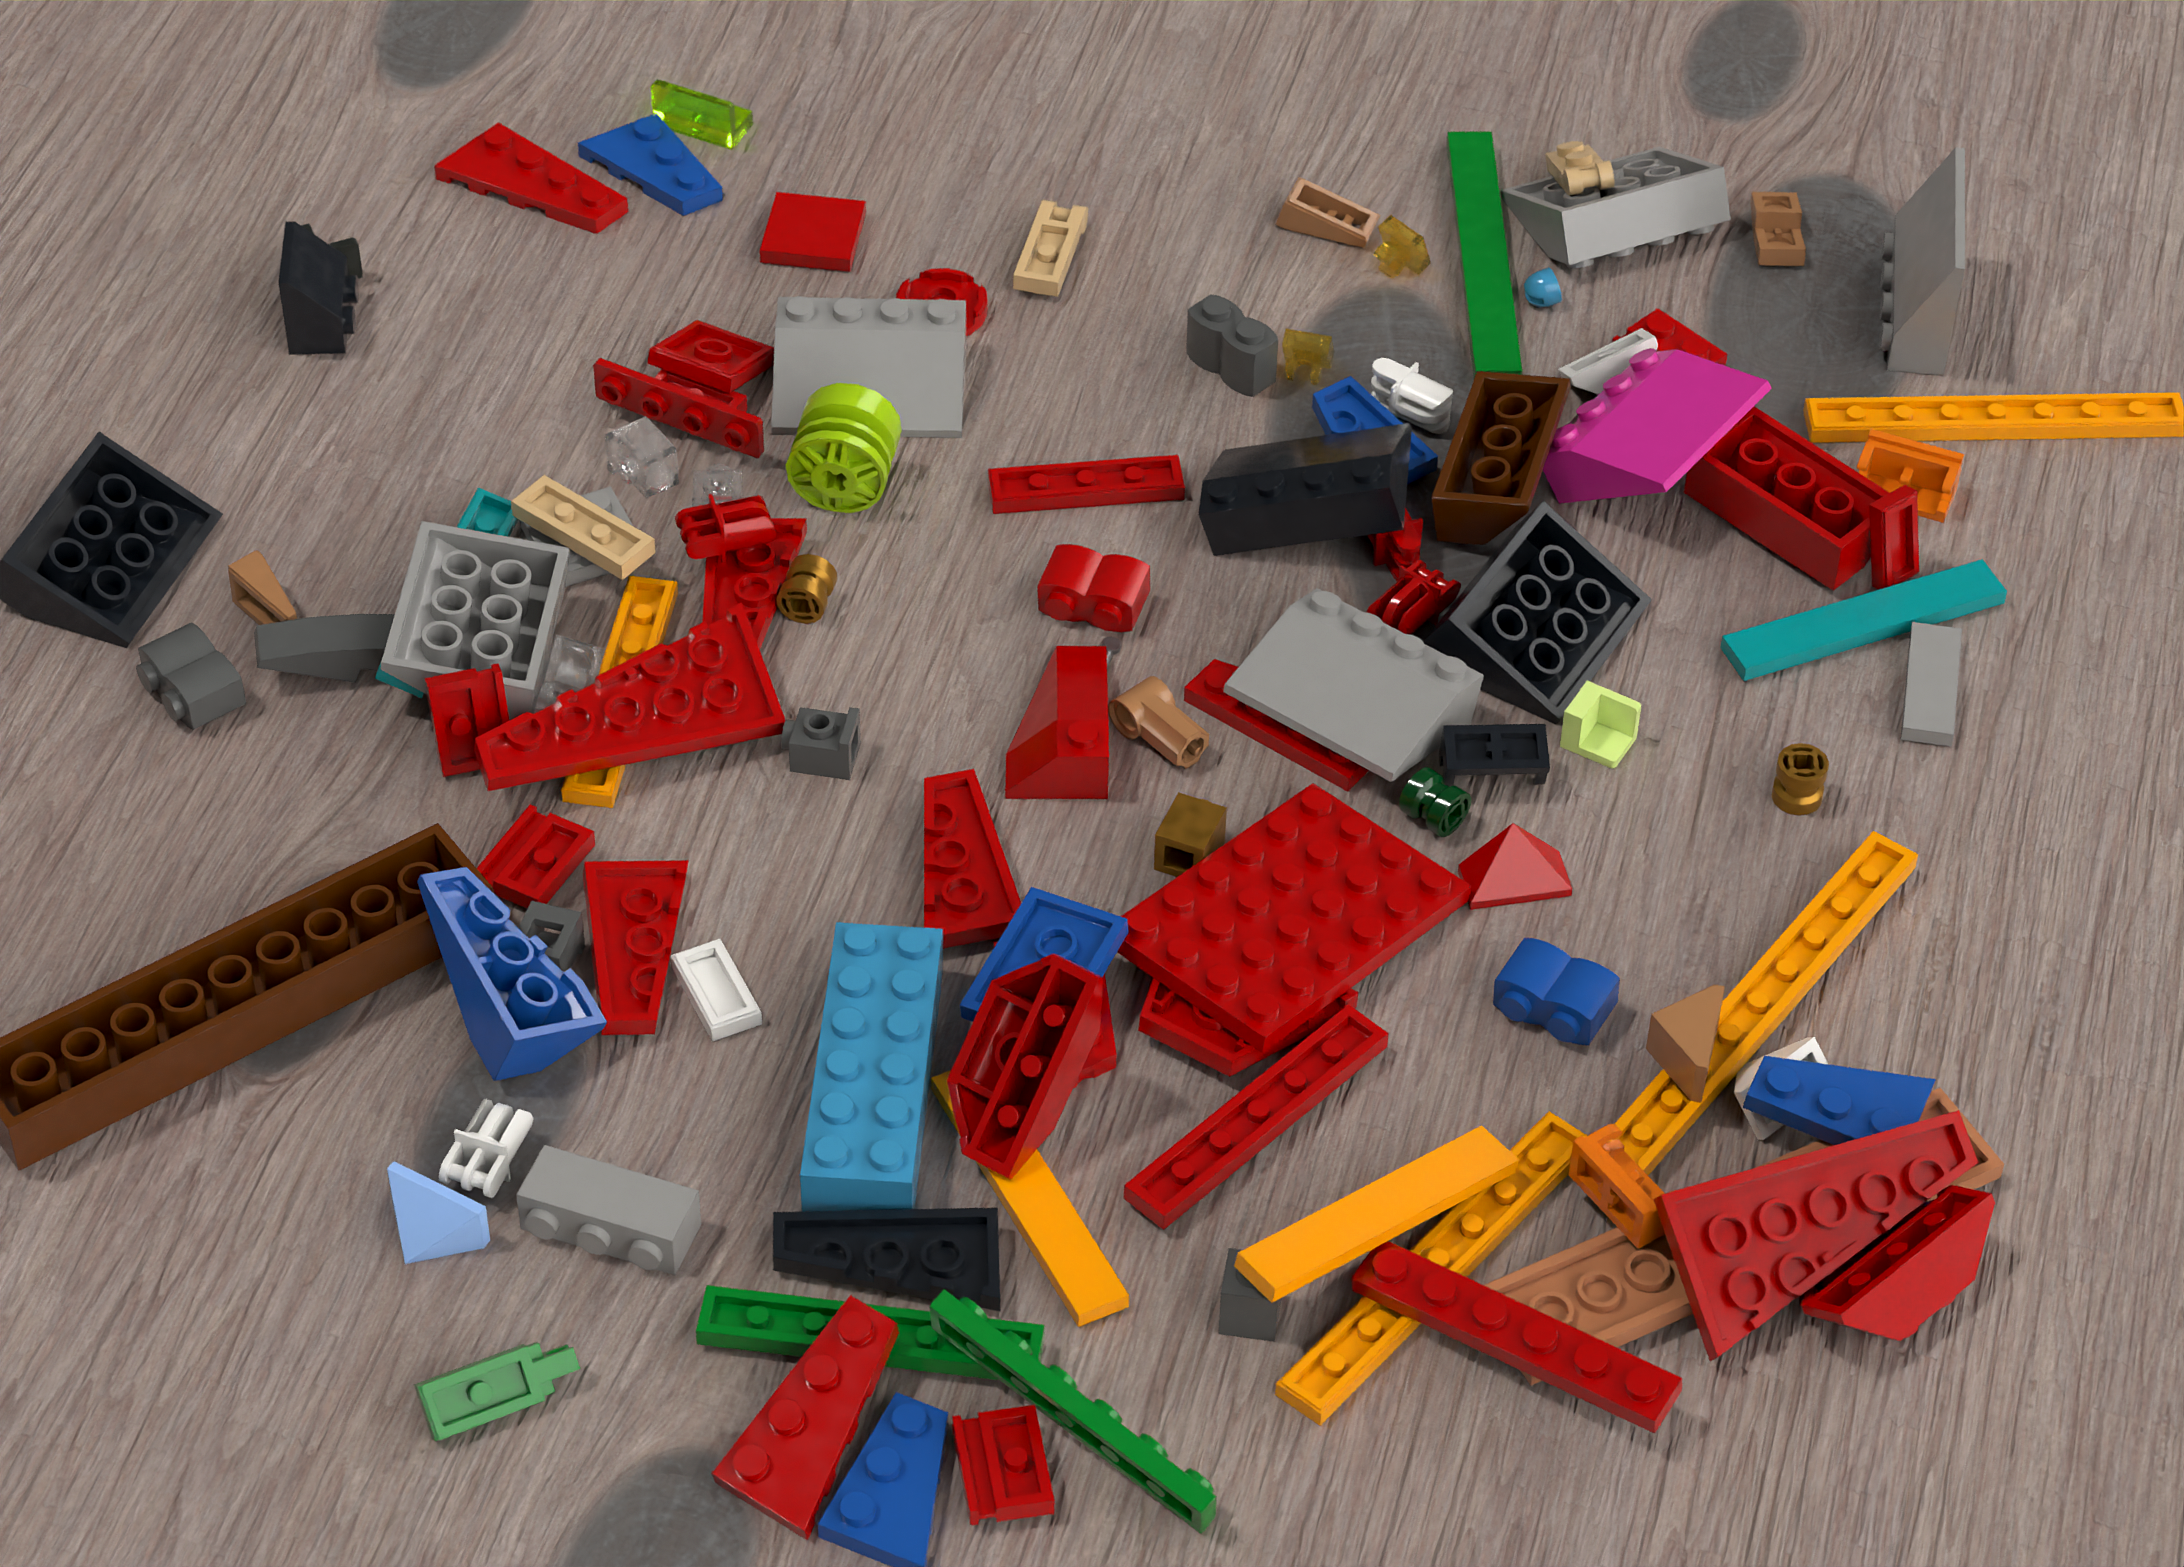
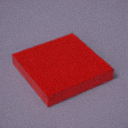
[759,192,866,272]
[647,320,774,393]

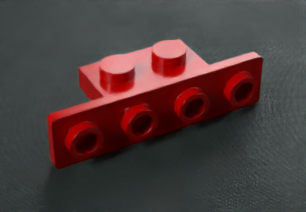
[593,358,764,458]

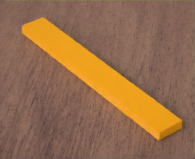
[1803,392,2184,443]
[1275,1111,1588,1426]

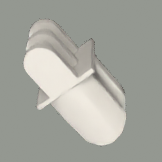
[1371,358,1453,434]
[439,1099,534,1198]

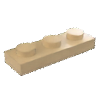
[511,475,656,580]

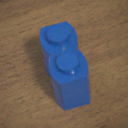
[1493,938,1620,1045]

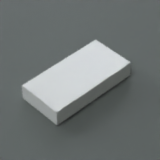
[671,939,762,1042]

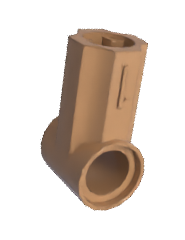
[1108,676,1209,769]

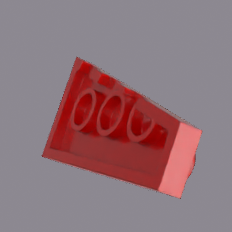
[434,122,628,234]
[702,518,807,650]
[1184,659,1369,792]
[924,769,1021,949]
[583,860,689,1035]
[711,1295,899,1541]

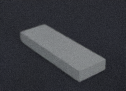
[1901,622,1962,747]

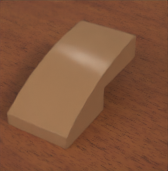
[1751,192,1806,266]

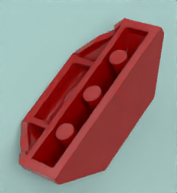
[947,953,1104,1179]
[1801,1185,1995,1341]

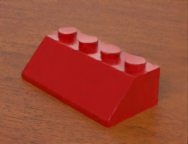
[1684,406,1890,591]

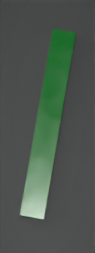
[1446,131,1522,378]

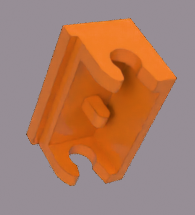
[1856,429,1964,523]
[1568,1124,1675,1249]

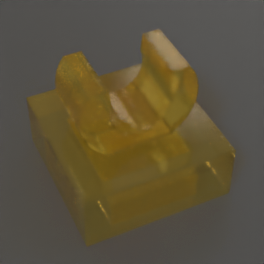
[1374,215,1431,279]
[1282,329,1335,385]

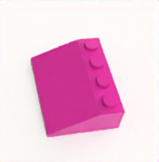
[1543,348,1772,503]

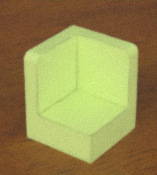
[1560,680,1641,768]

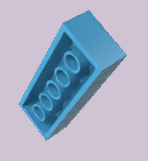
[800,922,943,1211]

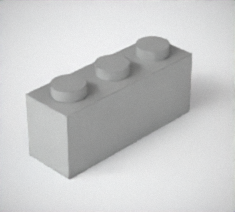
[516,1145,702,1275]

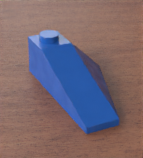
[417,867,607,1081]

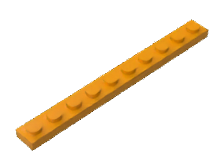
[1607,831,1918,1176]

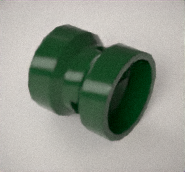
[1399,767,1472,837]

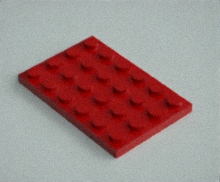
[1117,783,1471,1053]

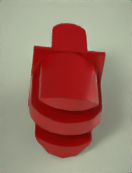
[675,494,777,563]
[1367,507,1423,581]
[1366,559,1461,635]

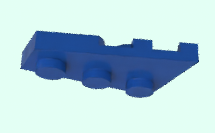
[578,113,723,216]
[1312,376,1438,484]
[1742,1056,1936,1145]
[818,1392,948,1567]

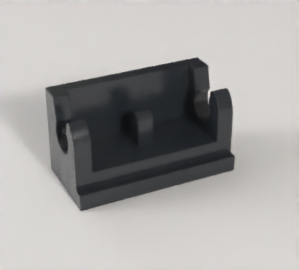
[1439,724,1550,786]

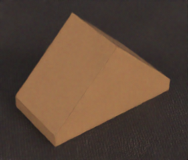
[1646,984,1725,1103]

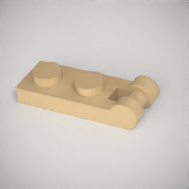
[1545,141,1615,196]
[1013,200,1088,297]

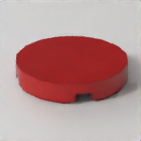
[896,268,988,336]

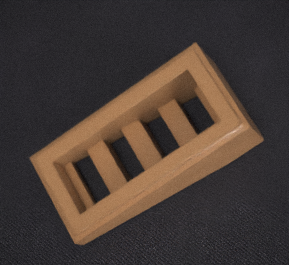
[1275,177,1381,248]
[228,550,297,625]

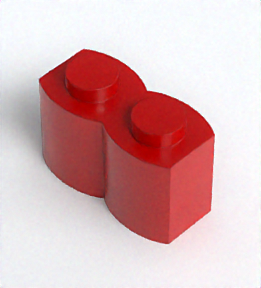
[1037,544,1150,632]

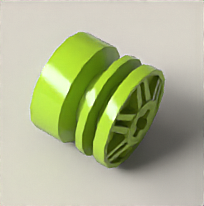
[786,383,902,513]

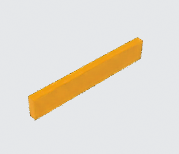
[561,576,678,808]
[931,1070,1129,1327]
[1234,1125,1519,1303]

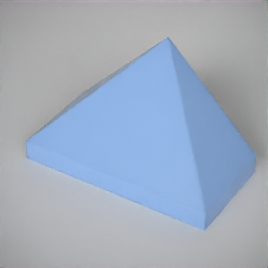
[387,1161,490,1264]

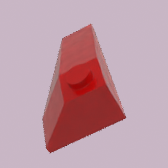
[1005,646,1109,799]

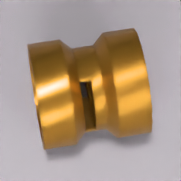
[777,554,837,624]
[1771,743,1829,816]

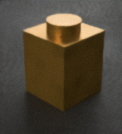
[1154,792,1227,877]

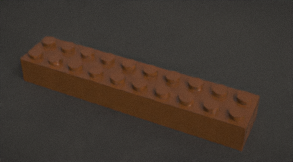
[0,823,493,1171]

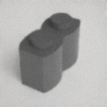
[1186,294,1278,397]
[136,623,246,730]

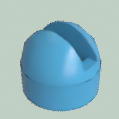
[1524,267,1562,307]

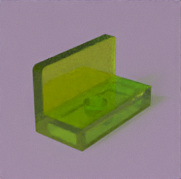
[651,79,753,150]

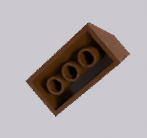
[1432,371,1571,545]

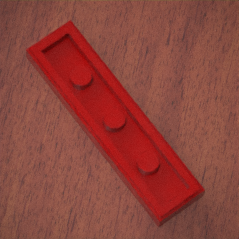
[988,455,1185,514]

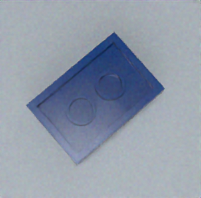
[960,887,1129,1022]

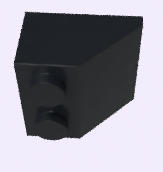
[278,221,359,355]

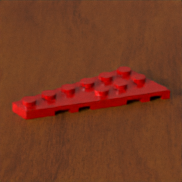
[474,602,786,791]
[1654,1110,1978,1362]

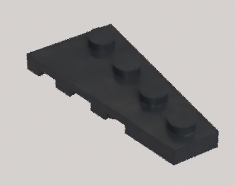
[773,1207,1000,1312]

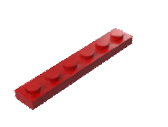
[1124,1004,1389,1230]
[1351,1241,1682,1434]

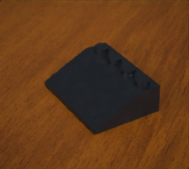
[1198,423,1412,556]
[0,432,223,648]
[1423,501,1652,724]

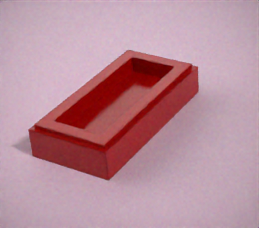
[1869,485,1919,590]

